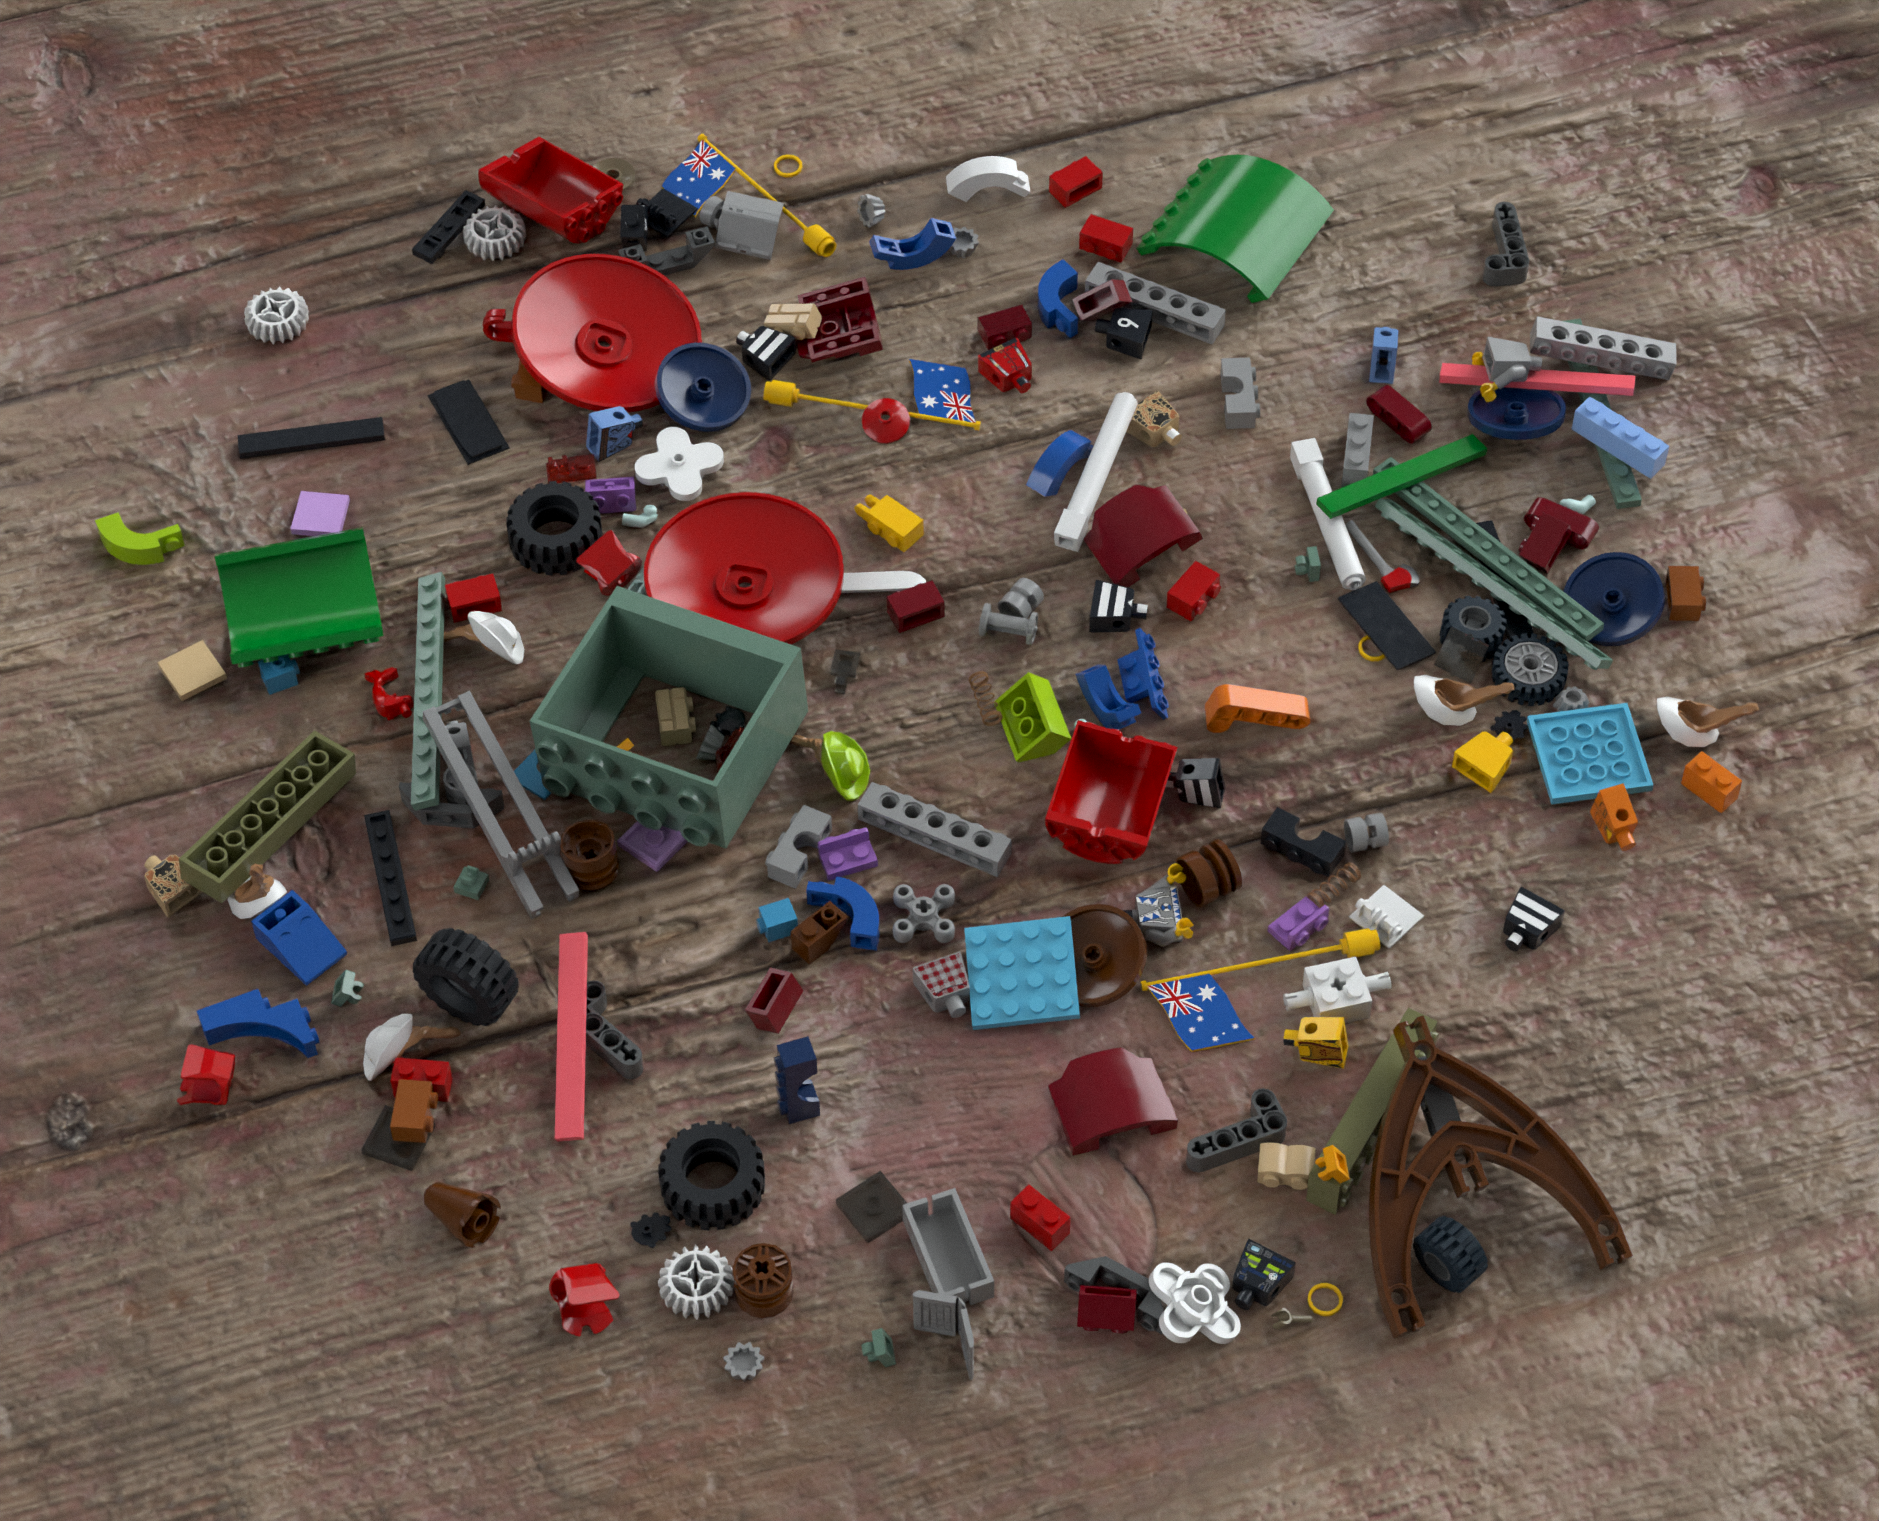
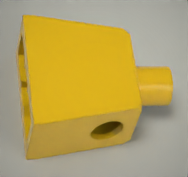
[1452,732,1513,793]

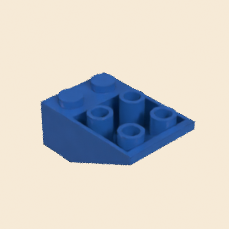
[251,890,347,986]

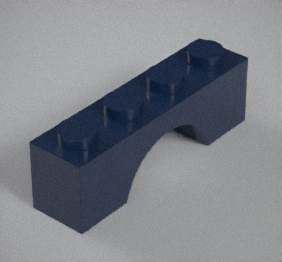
[773,1036,820,1124]

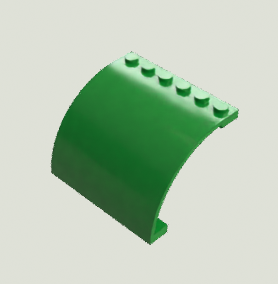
[1136,154,1334,303]
[214,527,384,667]

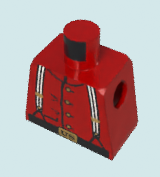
[978,337,1032,393]

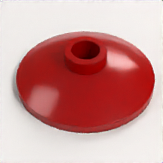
[862,398,910,444]

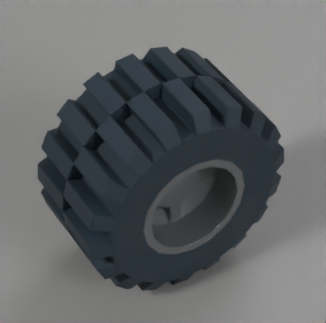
[1439,596,1506,663]
[1413,1216,1488,1293]

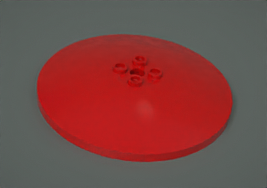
[511,254,702,413]
[644,492,844,644]

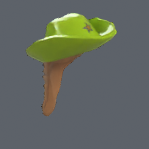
[790,731,870,801]

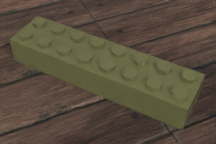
[179,730,356,903]
[1306,1008,1439,1215]

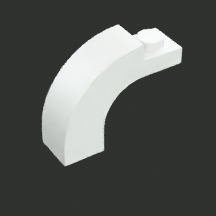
[946,156,1030,202]

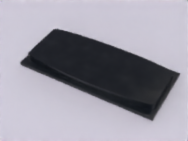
[427,379,510,465]
[1338,581,1436,670]

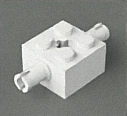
[1283,957,1391,1023]

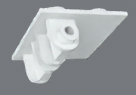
[1349,885,1424,948]

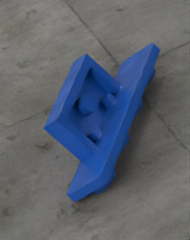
[1117,628,1169,720]

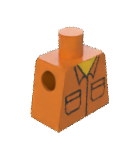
[1590,783,1638,851]

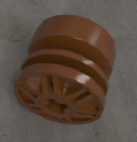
[560,819,620,890]
[1175,839,1242,908]
[732,1243,794,1318]

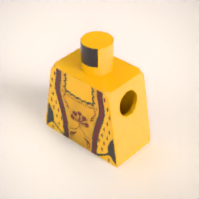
[1283,1017,1348,1069]

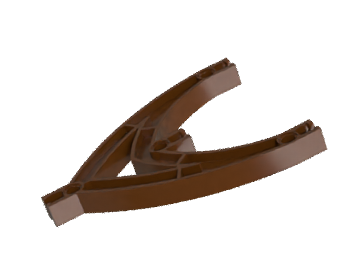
[1369,1015,1633,1339]

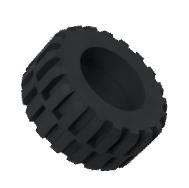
[506,481,603,576]
[413,928,519,1026]
[658,1121,765,1231]

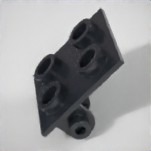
[636,188,698,237]

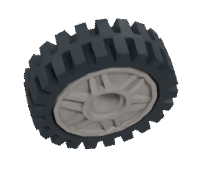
[1492,633,1569,706]

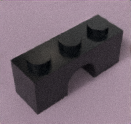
[1260,807,1346,877]

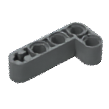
[1483,202,1529,286]
[586,980,644,1079]
[1418,1056,1465,1162]
[1186,1088,1287,1173]

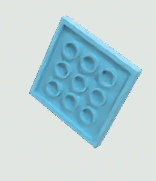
[1526,703,1654,804]
[964,916,1080,1030]

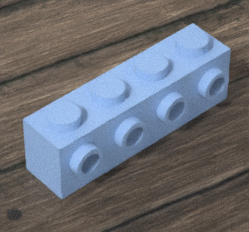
[1572,397,1669,479]

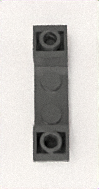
[618,226,715,276]
[399,782,505,829]
[1064,1256,1164,1334]

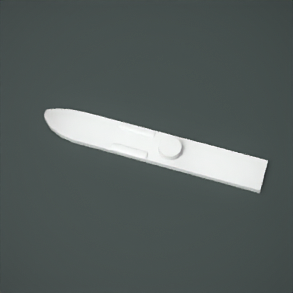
[841,571,926,593]

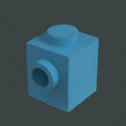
[258,654,300,695]
[756,898,798,942]

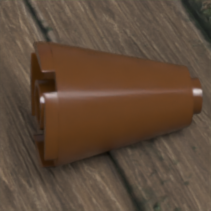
[424,1182,501,1248]

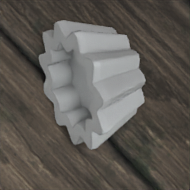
[857,194,886,228]
[949,227,979,258]
[1553,686,1589,712]
[696,725,724,760]
[723,1342,764,1382]

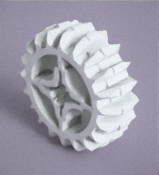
[463,205,526,261]
[244,286,309,345]
[658,1244,734,1320]

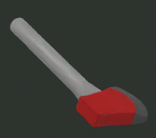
[1346,520,1419,593]

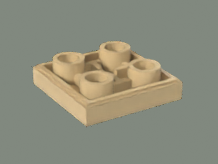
[157,640,227,701]

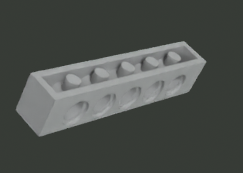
[1085,262,1226,345]
[1530,316,1676,380]
[858,782,1012,877]

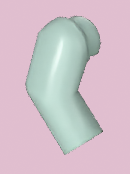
[1559,495,1596,514]
[622,505,658,528]

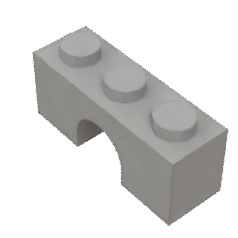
[1220,357,1260,429]
[1341,413,1374,487]
[765,805,832,889]

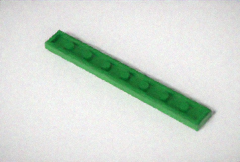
[1316,434,1488,519]

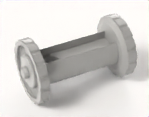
[979,603,1038,645]

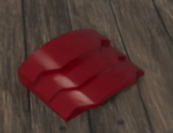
[796,277,883,363]
[1083,485,1203,587]
[1048,1047,1178,1156]

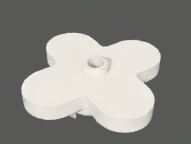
[635,427,724,501]
[1149,1263,1241,1344]

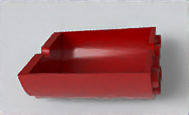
[478,137,624,244]
[1045,720,1178,864]

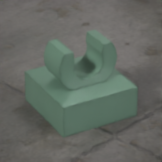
[1294,546,1321,582]
[454,865,489,900]
[331,970,364,1007]
[861,1328,896,1367]

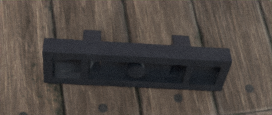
[412,190,485,264]

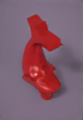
[364,667,414,720]

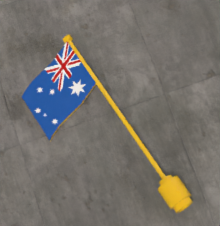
[662,134,837,257]
[763,359,981,431]
[1140,928,1380,1052]

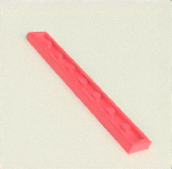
[1439,363,1636,396]
[555,932,588,1142]

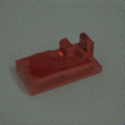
[546,454,597,484]

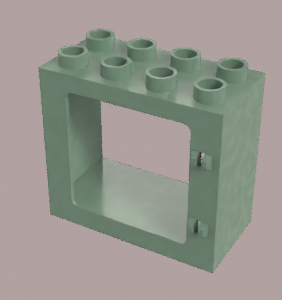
[530,586,808,849]

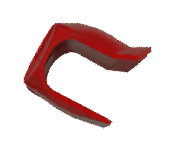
[577,530,642,596]
[177,1044,235,1105]
[549,1263,619,1337]

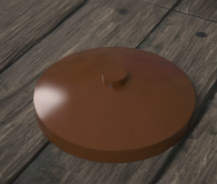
[1062,904,1147,1007]

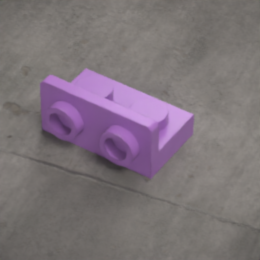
[585,477,636,513]
[818,828,878,881]
[1268,897,1329,951]

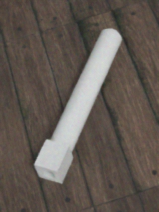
[1054,392,1138,552]
[1290,438,1366,590]

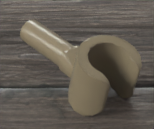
[1271,1308,1313,1330]

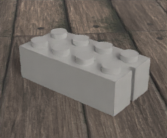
[902,1188,994,1305]

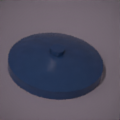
[655,343,751,432]
[1468,387,1566,440]
[1563,552,1665,646]

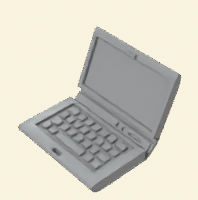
[715,191,784,260]
[913,1290,974,1380]

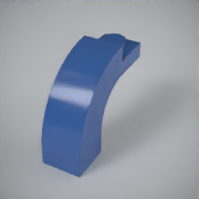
[869,218,956,270]
[1038,259,1078,338]
[1026,430,1093,497]
[1075,665,1141,730]
[806,876,880,951]

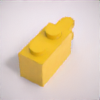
[854,494,924,552]

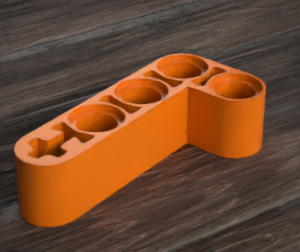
[1205,684,1310,733]

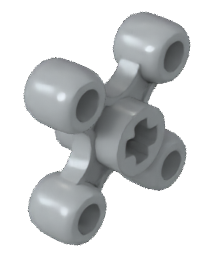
[892,884,955,943]

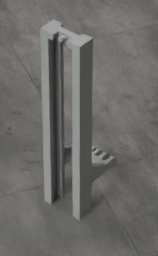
[423,690,579,919]

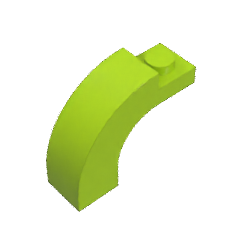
[95,512,185,565]

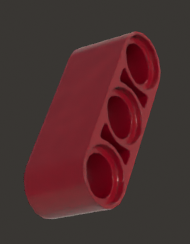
[1366,385,1432,444]
[1524,497,1599,550]

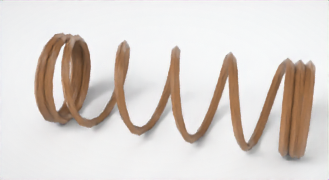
[969,671,1002,726]
[1307,862,1361,908]

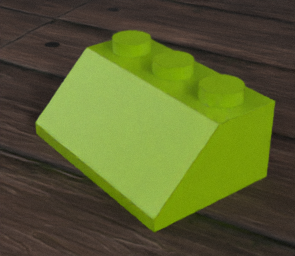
[994,672,1071,763]

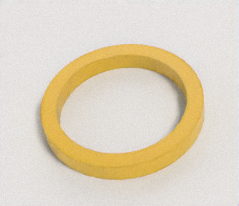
[774,155,802,178]
[1358,635,1386,661]
[1307,1283,1343,1316]

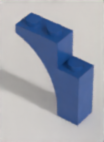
[197,989,320,1058]

